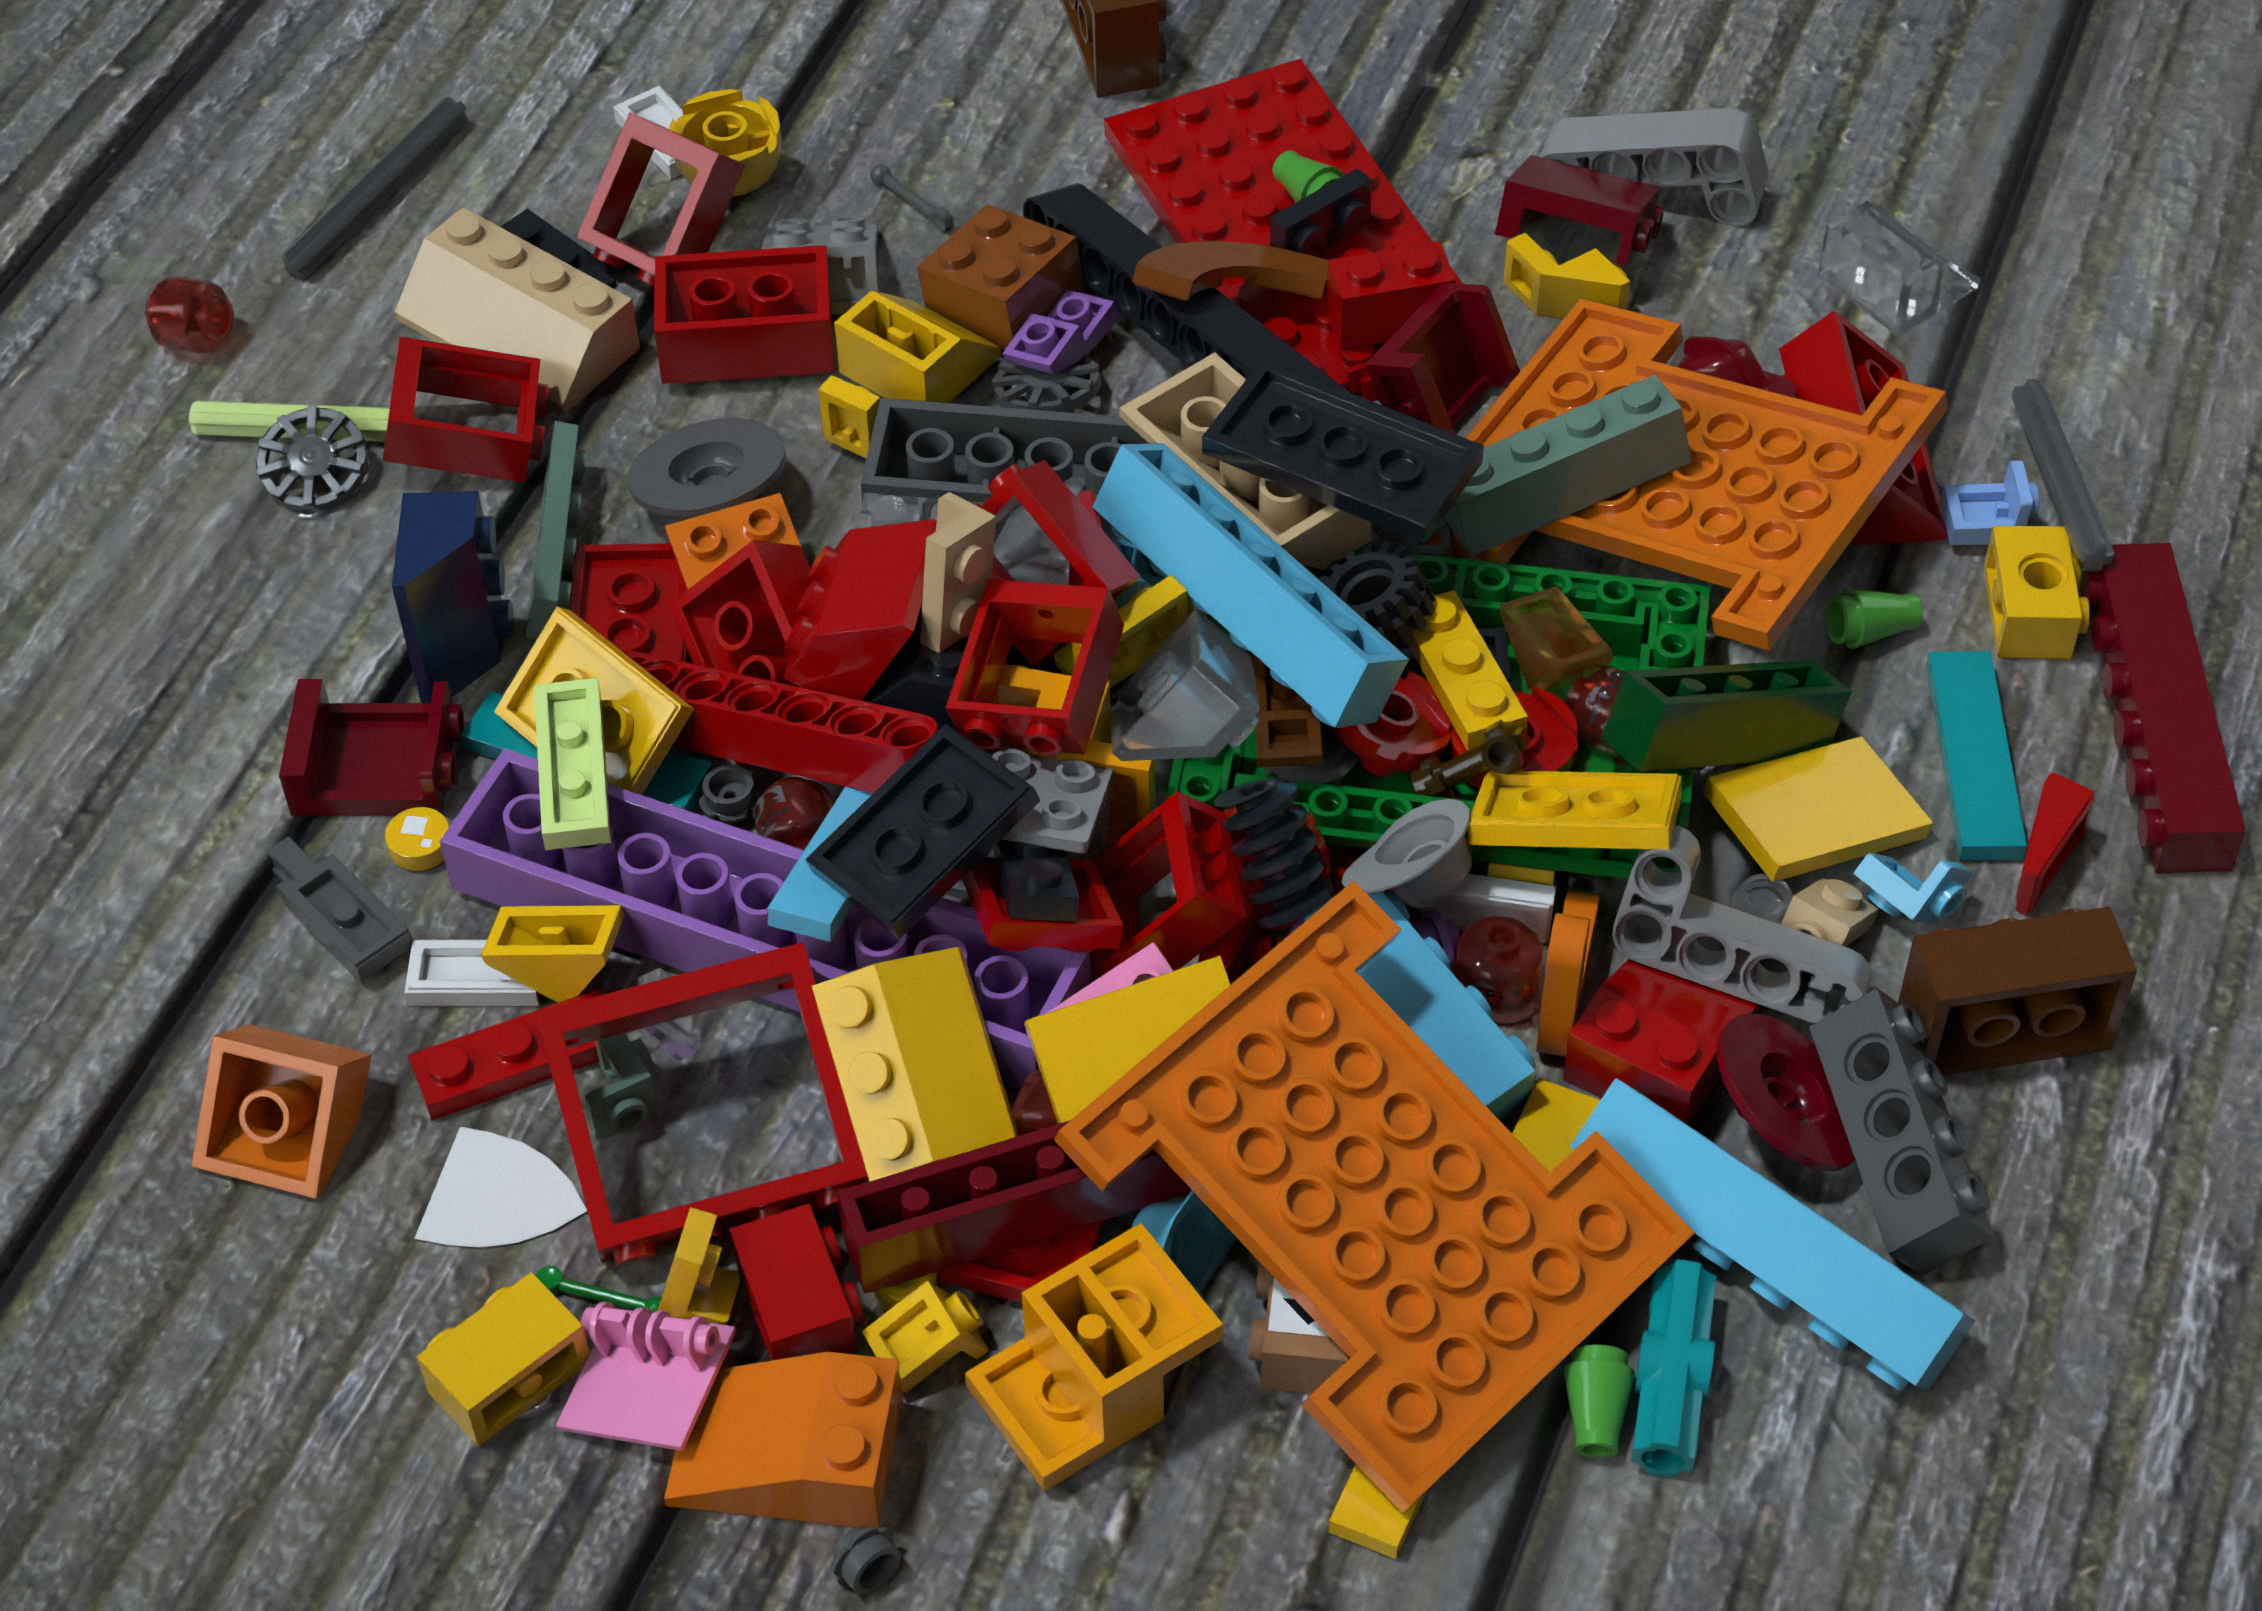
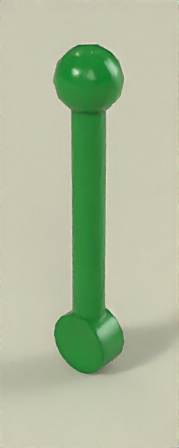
[536,1266,662,1313]

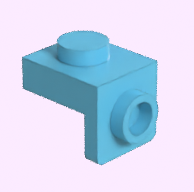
[1853,853,1973,924]

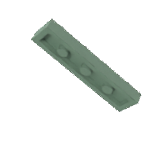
[526,421,587,639]

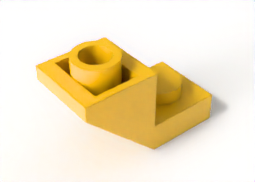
[1503,233,1630,319]

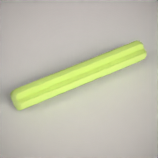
[189,400,419,442]

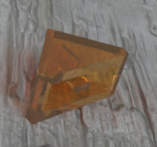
[1500,586,1613,694]

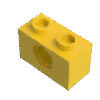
[1983,526,2090,659]

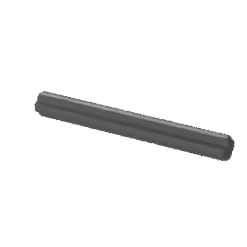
[282,97,468,279]
[2012,379,2114,572]

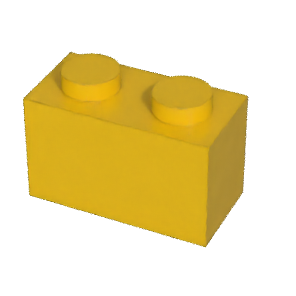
[416,1272,590,1447]

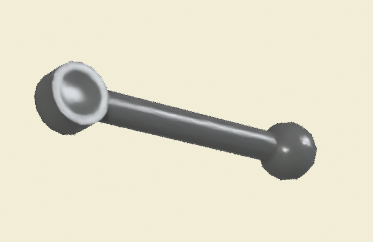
[870,164,954,232]

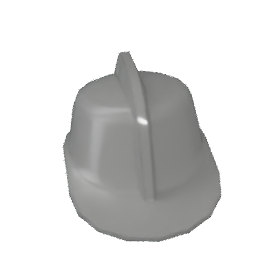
[1342,799,1472,909]

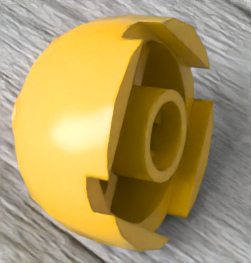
[669,89,782,197]

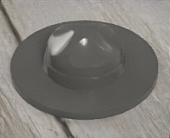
[628,418,786,517]

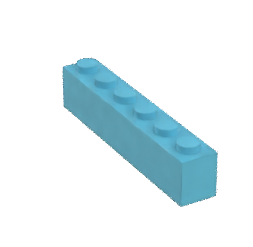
[1092,443,1409,728]
[1569,1078,1976,1392]

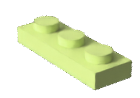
[534,678,611,851]

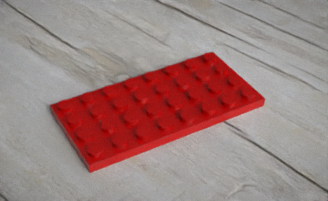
[1104,59,1463,395]

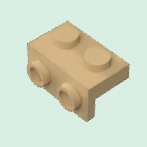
[920,492,996,654]

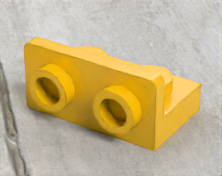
[1054,575,1189,688]

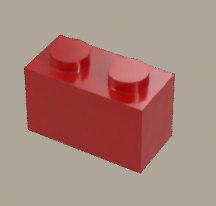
[1326,241,1456,350]
[729,1203,864,1361]

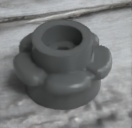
[699,764,761,823]
[832,1526,901,1595]

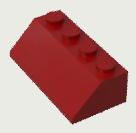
[1779,310,1948,545]

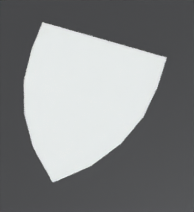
[414,1127,587,1248]

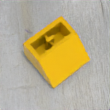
[834,290,1001,403]

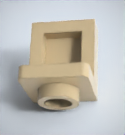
[1781,878,1880,974]

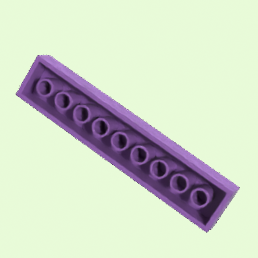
[440,748,1091,1096]

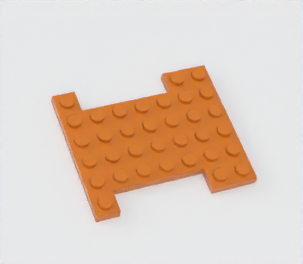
[1424,298,1948,651]
[1054,881,1695,1514]

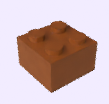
[917,204,1085,350]

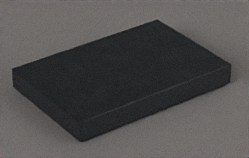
[805,724,1040,939]

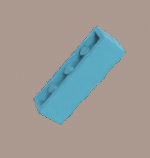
[1304,889,1536,1120]

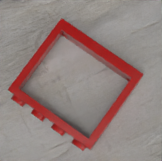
[536,942,869,1266]

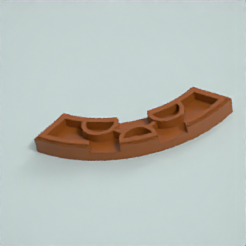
[1132,241,1328,301]

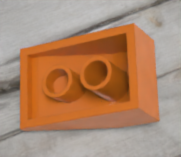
[664,1352,904,1529]

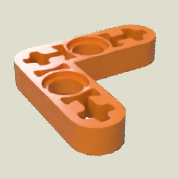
[1536,890,1600,1057]

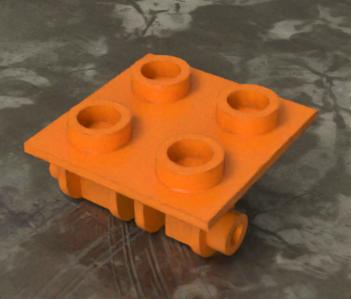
[665,493,802,590]

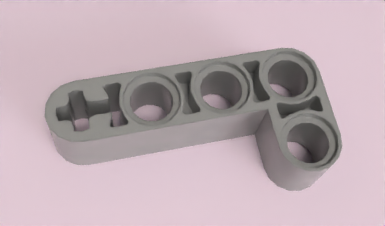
[1540,108,1768,227]
[1612,826,1872,1024]

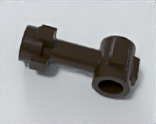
[1411,720,1531,799]

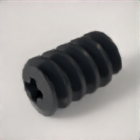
[1214,778,1333,928]

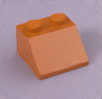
[191,1024,372,1199]

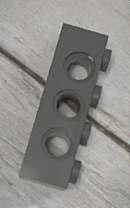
[1809,988,1994,1276]

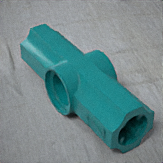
[1631,1259,1717,1478]

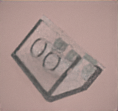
[1111,608,1260,761]

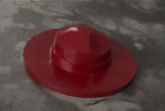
[1716,1013,1855,1171]

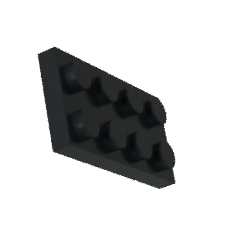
[1202,359,1484,544]

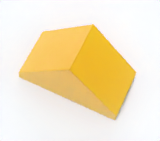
[481,905,625,1003]

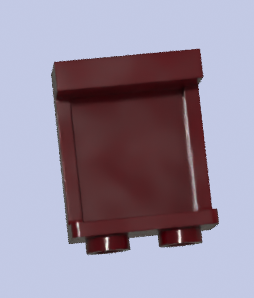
[1495,155,1665,267]
[1365,283,1520,434]
[279,679,464,816]

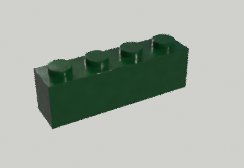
[1601,659,1852,773]

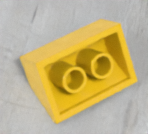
[812,947,1019,1181]

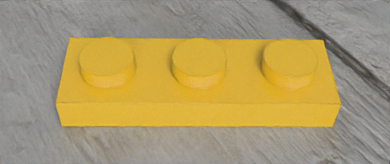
[1408,590,1528,751]

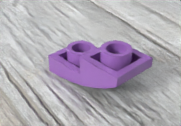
[1002,290,1119,374]

